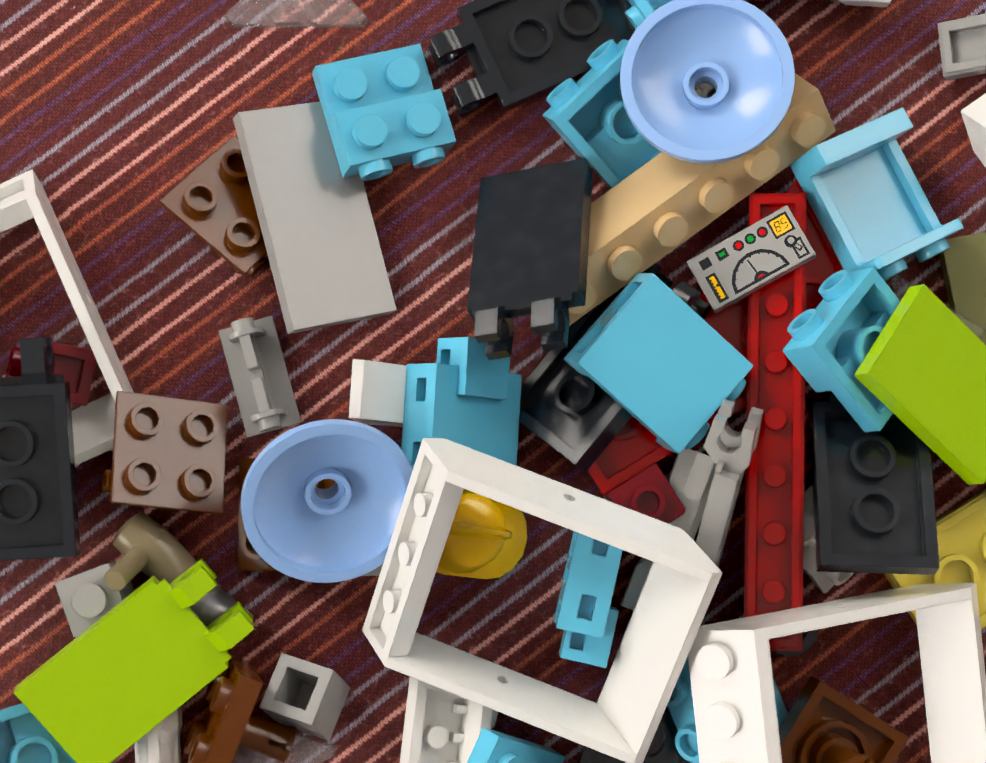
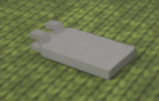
[696,399,763,567]

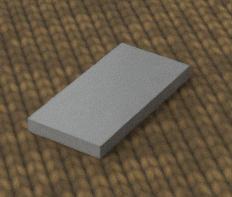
[233,101,397,334]

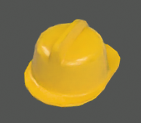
[436,489,527,579]

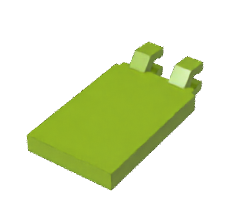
[854,284,986,485]
[14,558,254,763]

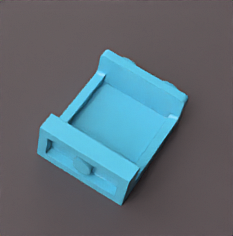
[790,107,964,281]
[564,273,754,454]

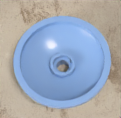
[620,0,795,164]
[241,419,413,583]

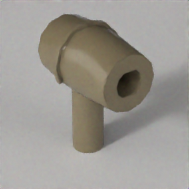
[104,512,197,591]

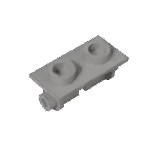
[218,316,302,438]

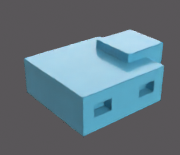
[401,337,522,468]
[553,531,623,668]

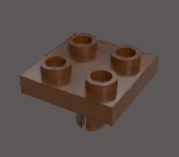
[183,656,296,763]
[779,676,909,763]

